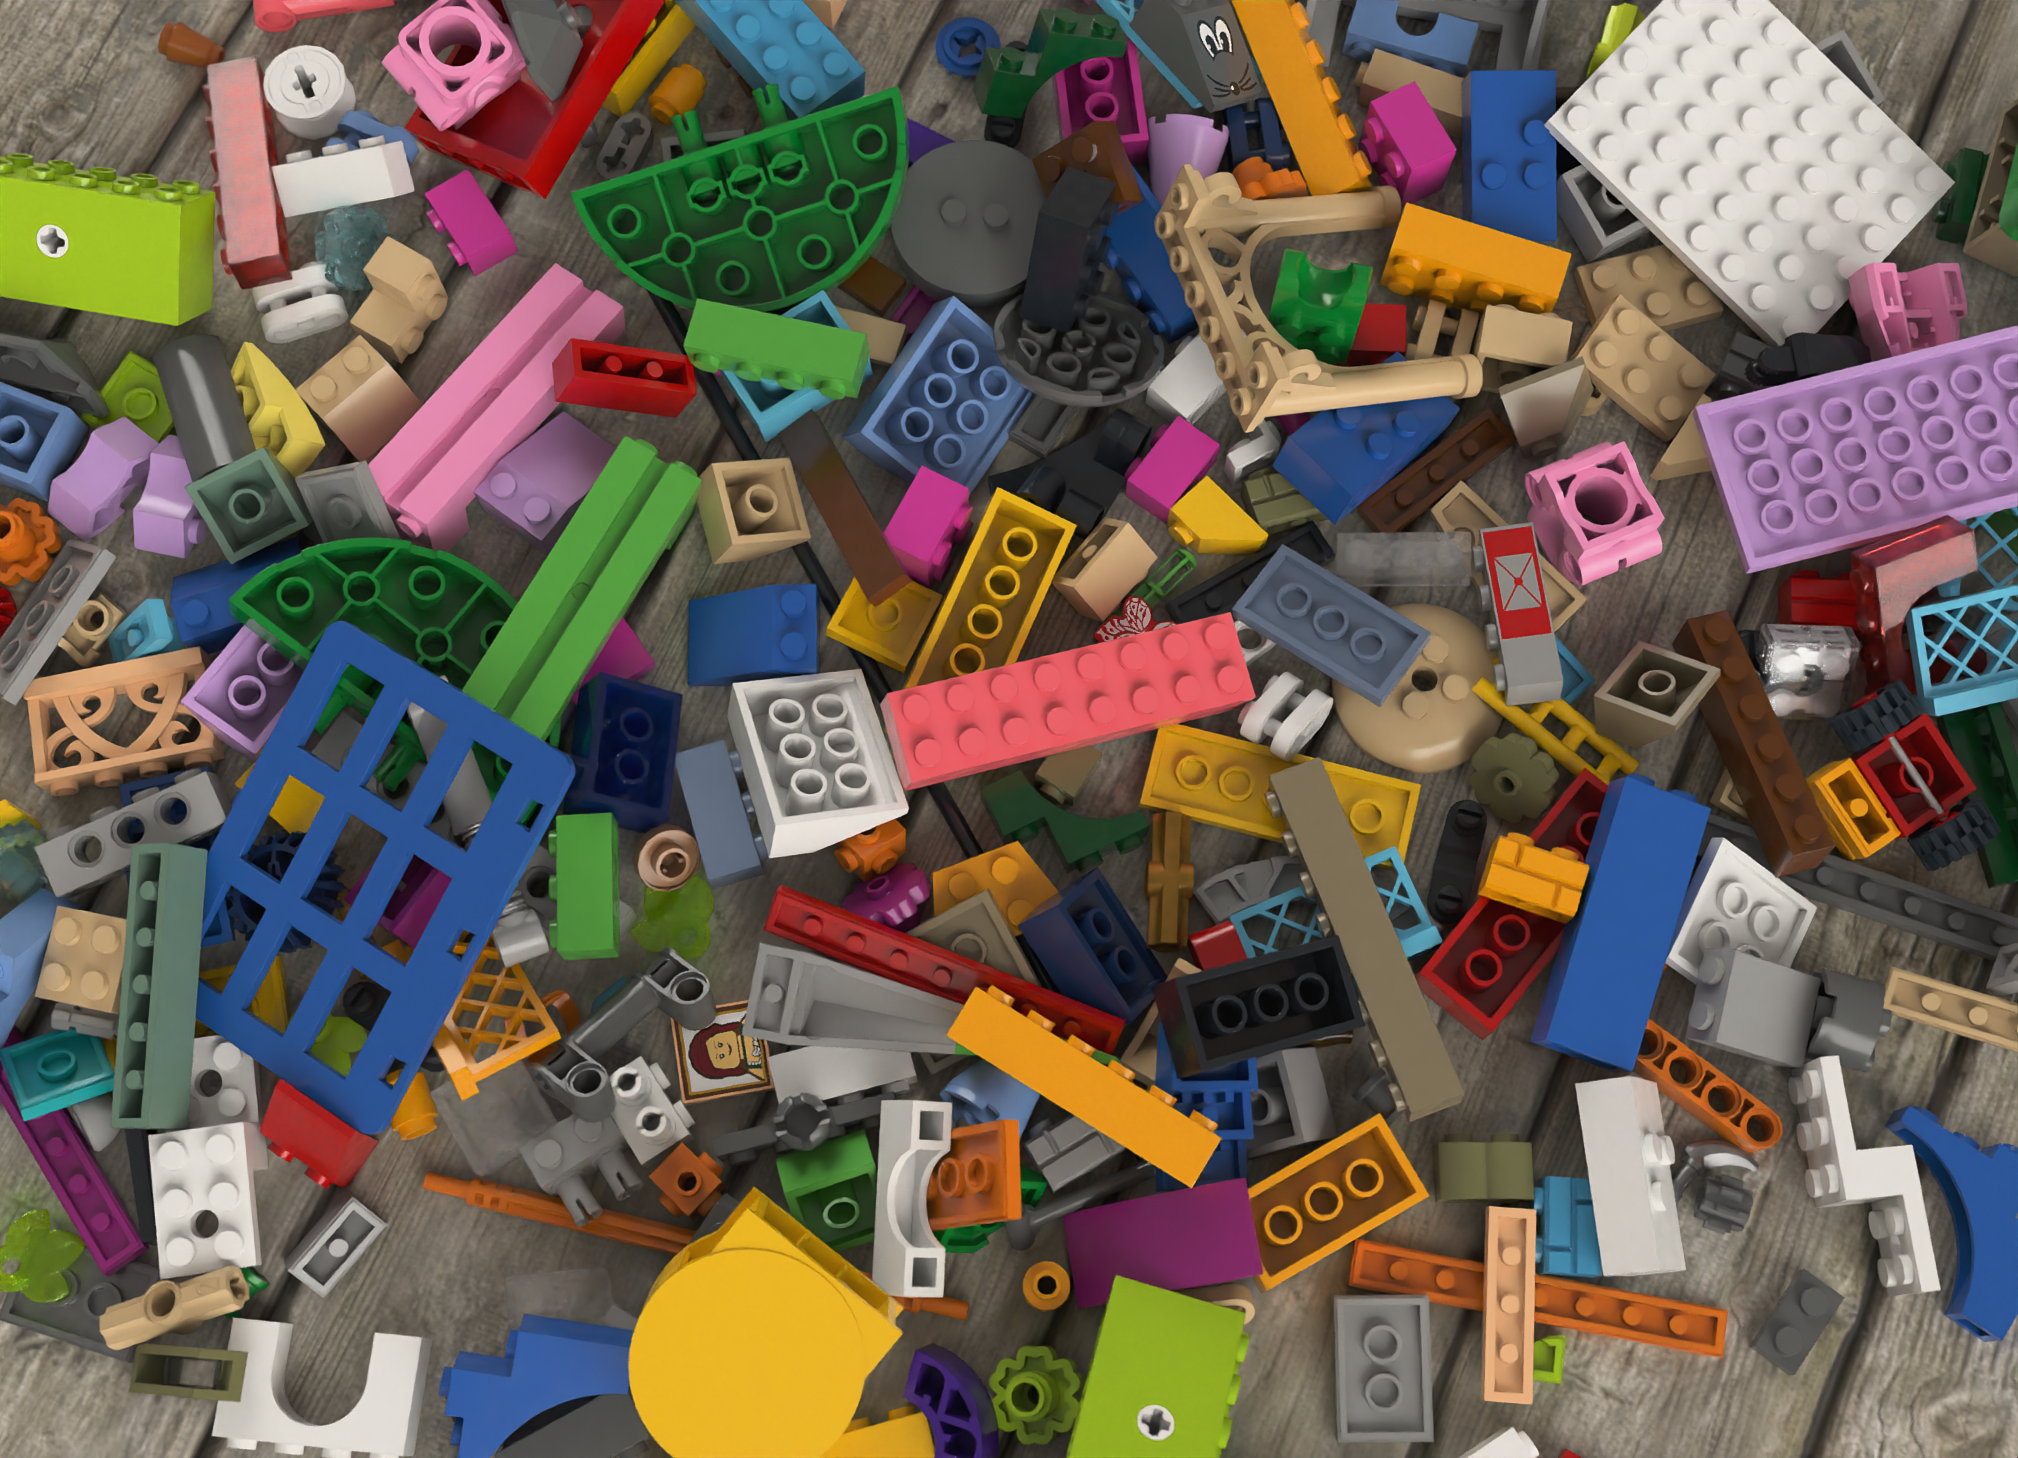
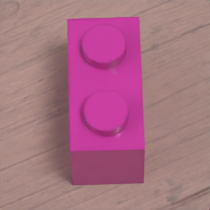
[424,169,518,276]
[1124,416,1220,525]

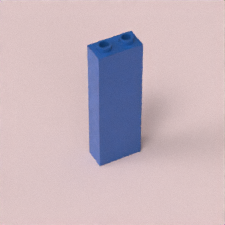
[1530,774,1711,1073]

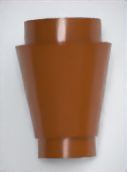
[158,22,226,71]

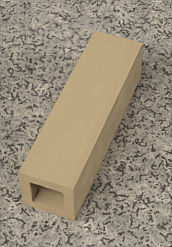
[1354,48,1464,139]

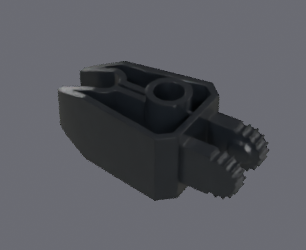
[1745,332,1872,386]

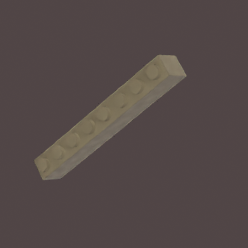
[1264,757,1465,1122]

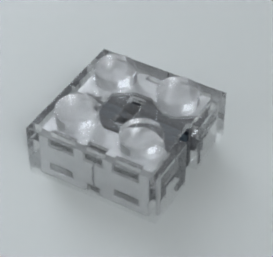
[1755,624,1860,721]

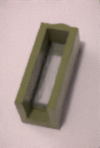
[129,1343,248,1402]

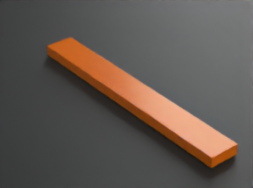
[1347,1239,1728,1358]

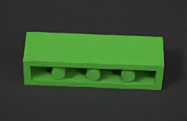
[683,298,870,399]

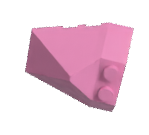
[1848,263,1968,362]

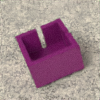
[343,851,452,950]

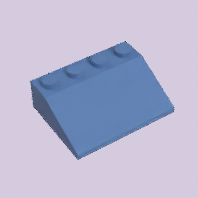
[843,296,1035,496]

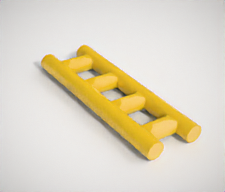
[1471,655,1640,785]

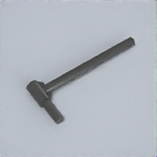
[1004,1160,1155,1251]

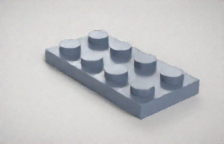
[1232,544,1431,707]

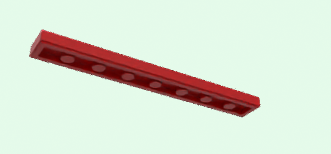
[763,885,1125,1066]

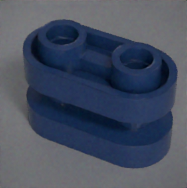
[1222,97,1290,174]

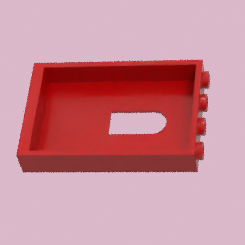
[404,0,665,199]

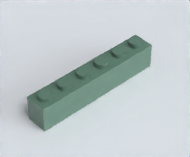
[110,843,208,1130]

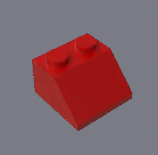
[259,1079,379,1189]

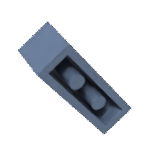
[672,739,769,890]

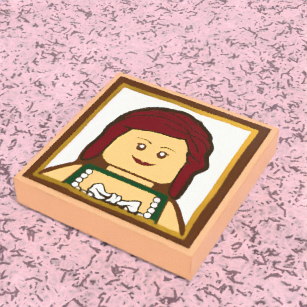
[671,1000,775,1106]

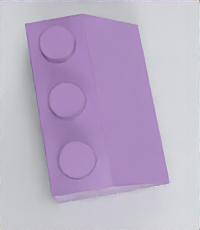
[180,625,304,763]

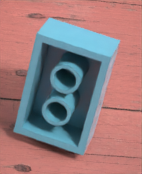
[719,290,874,443]

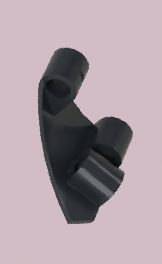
[987,408,1153,540]

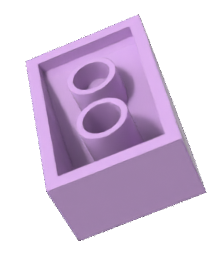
[474,411,617,556]

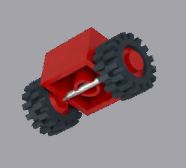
[1829,679,2001,871]

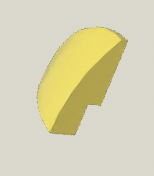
[230,342,326,478]

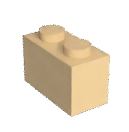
[1052,517,1158,622]

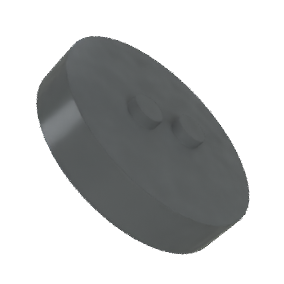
[891,140,1047,309]

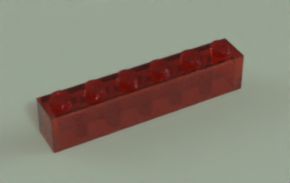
[203,55,293,290]

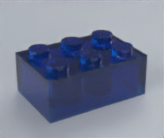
[563,672,683,834]

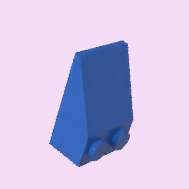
[688,584,820,687]

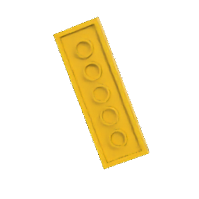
[1139,724,1421,872]

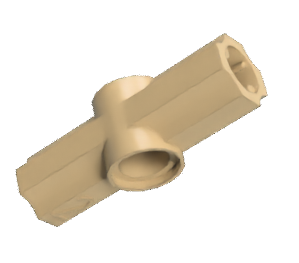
[99,1265,249,1350]

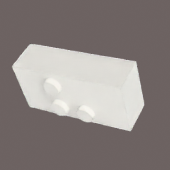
[1575,1076,1686,1276]

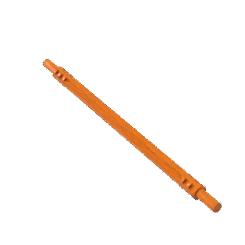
[423,1171,970,1321]

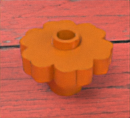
[1232,157,1308,200]
[0,498,62,587]

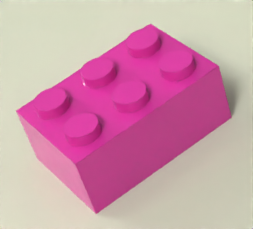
[1052,32,1149,166]

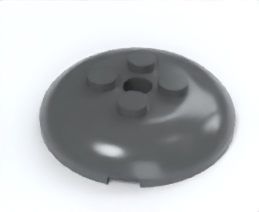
[993,291,1164,407]

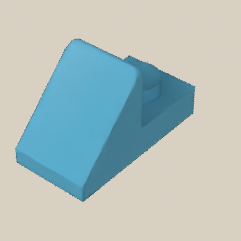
[108,599,183,663]

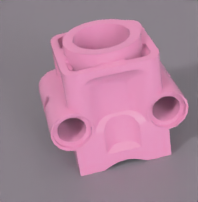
[382,0,526,131]
[1524,441,1665,587]

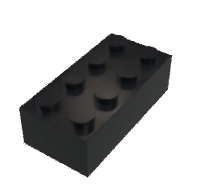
[1152,935,1366,1079]

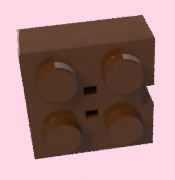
[1032,121,1144,216]

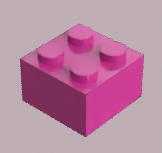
[1358,81,1456,209]
[884,466,973,590]

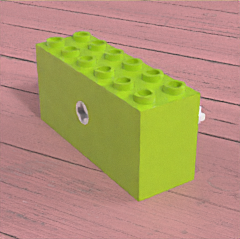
[0,153,215,326]
[1066,1275,1250,1458]

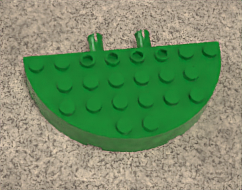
[570,84,909,314]
[228,537,561,825]

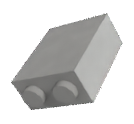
[1685,948,1821,1069]

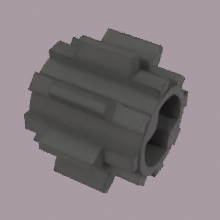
[1693,1173,1754,1235]

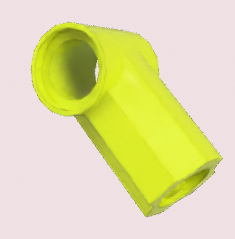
[1586,3,1645,79]

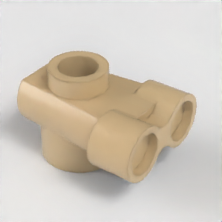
[57,592,126,669]

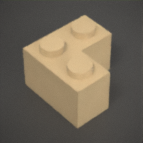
[349,236,449,364]

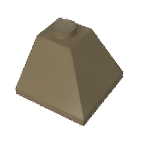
[1498,356,1594,459]

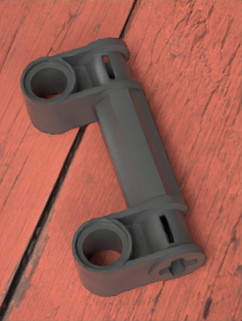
[528,947,717,1123]

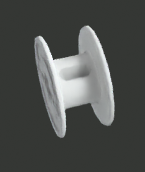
[263,45,356,140]

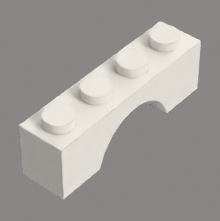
[872,1100,952,1297]

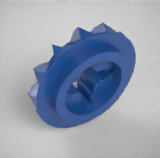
[935,17,1001,80]

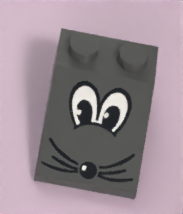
[1129,0,1263,113]

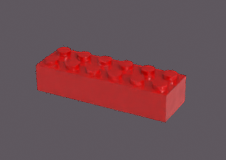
[1415,768,1608,1040]

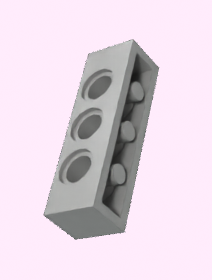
[34,768,232,898]

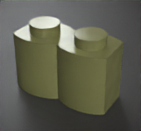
[1433,1133,1534,1203]

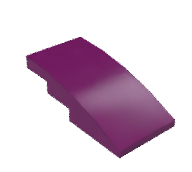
[1063,1178,1263,1309]

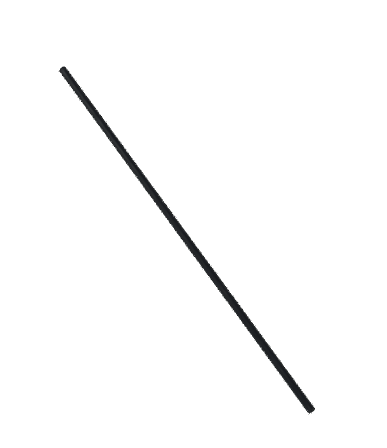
[646,289,1145,1163]

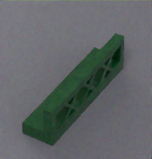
[1936,702,2018,889]

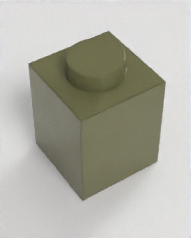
[1035,745,1102,807]

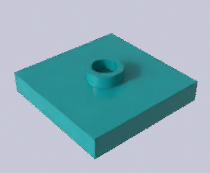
[0,1027,115,1122]

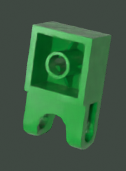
[1268,248,1373,364]

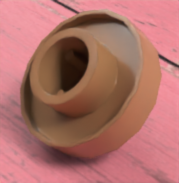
[633,824,701,892]

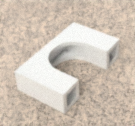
[212,1318,432,1458]

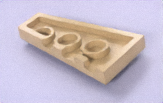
[1430,480,1588,634]

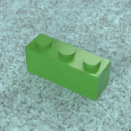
[549,813,620,960]

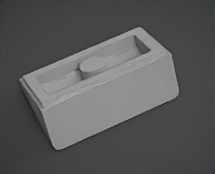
[284,1190,388,1298]

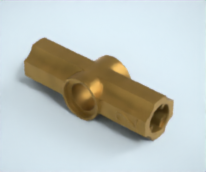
[1144,811,1194,953]

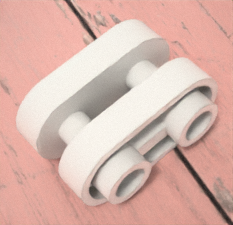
[252,261,348,343]
[1238,672,1333,762]

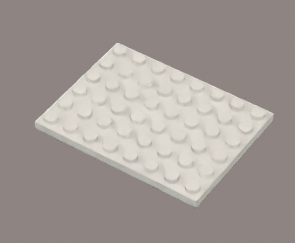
[1544,0,1955,348]

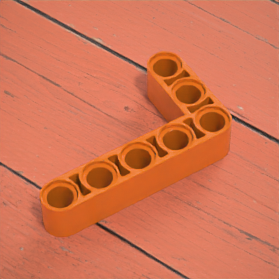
[1633,963,1782,1153]

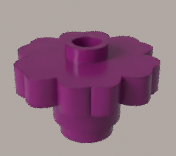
[841,863,931,933]

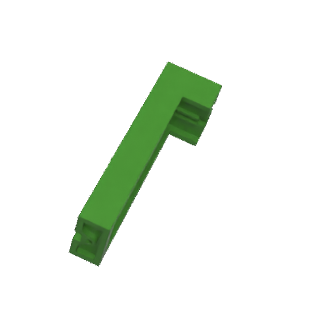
[462,435,702,741]

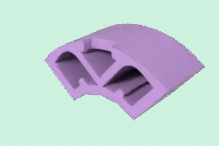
[47,416,159,542]
[133,435,207,559]

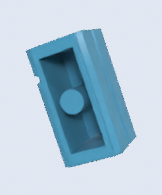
[1529,1176,1601,1278]

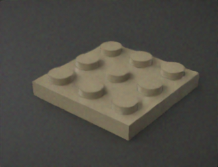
[904,888,1042,1075]

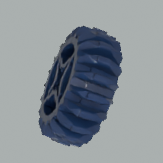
[226,830,348,954]

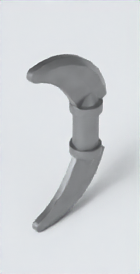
[1672,1140,1759,1259]

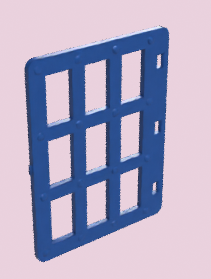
[196,621,575,1135]

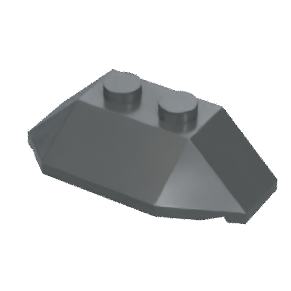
[501,0,583,101]
[0,330,110,418]

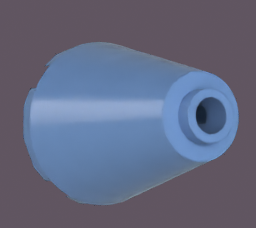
[938,1058,1041,1140]

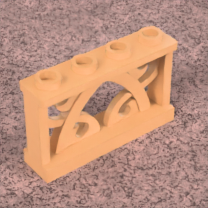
[23,646,225,796]

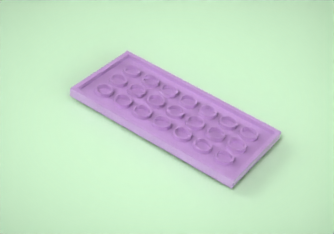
[1692,325,2018,574]

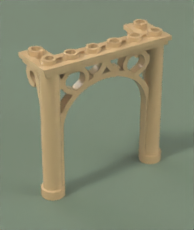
[1154,164,1483,433]

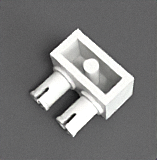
[609,1056,695,1169]

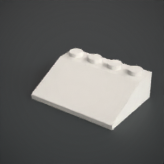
[727,669,909,858]

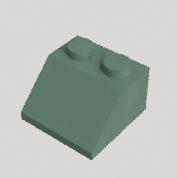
[184,446,313,564]

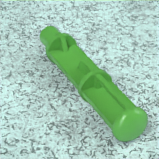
[1091,548,1197,644]

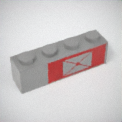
[1471,522,1563,706]

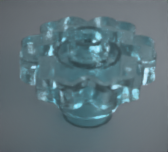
[315,206,397,292]
[0,820,47,904]

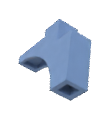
[0,888,81,1049]

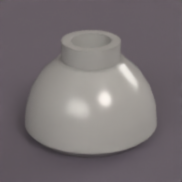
[67,1093,120,1152]

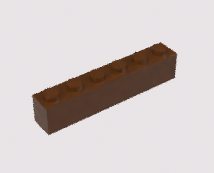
[1672,610,1836,878]

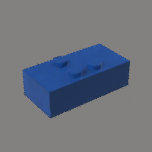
[1461,70,1557,246]
[1272,351,1460,525]

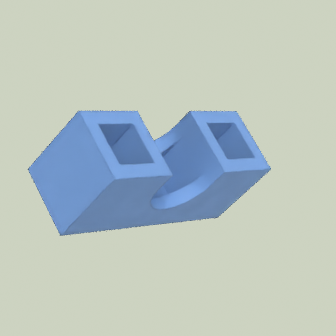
[1342,0,1479,78]

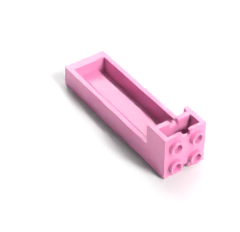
[368,263,626,552]

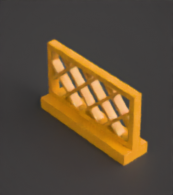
[382,930,561,1101]

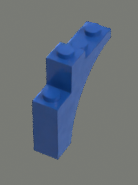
[1885,1106,2018,1342]
[439,1314,634,1458]

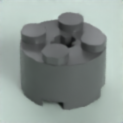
[1805,968,1892,1073]

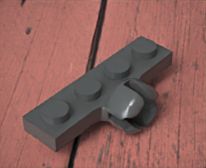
[712,1091,897,1166]

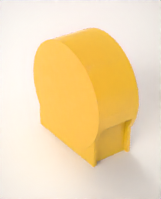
[628,1186,904,1458]

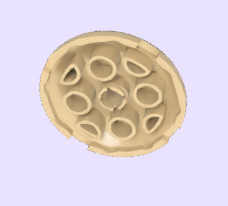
[1332,603,1504,774]

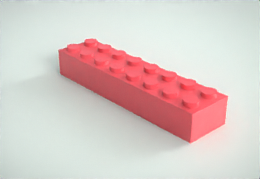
[880,612,1256,791]

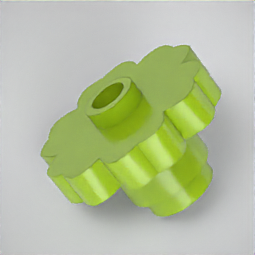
[989,1345,1085,1445]

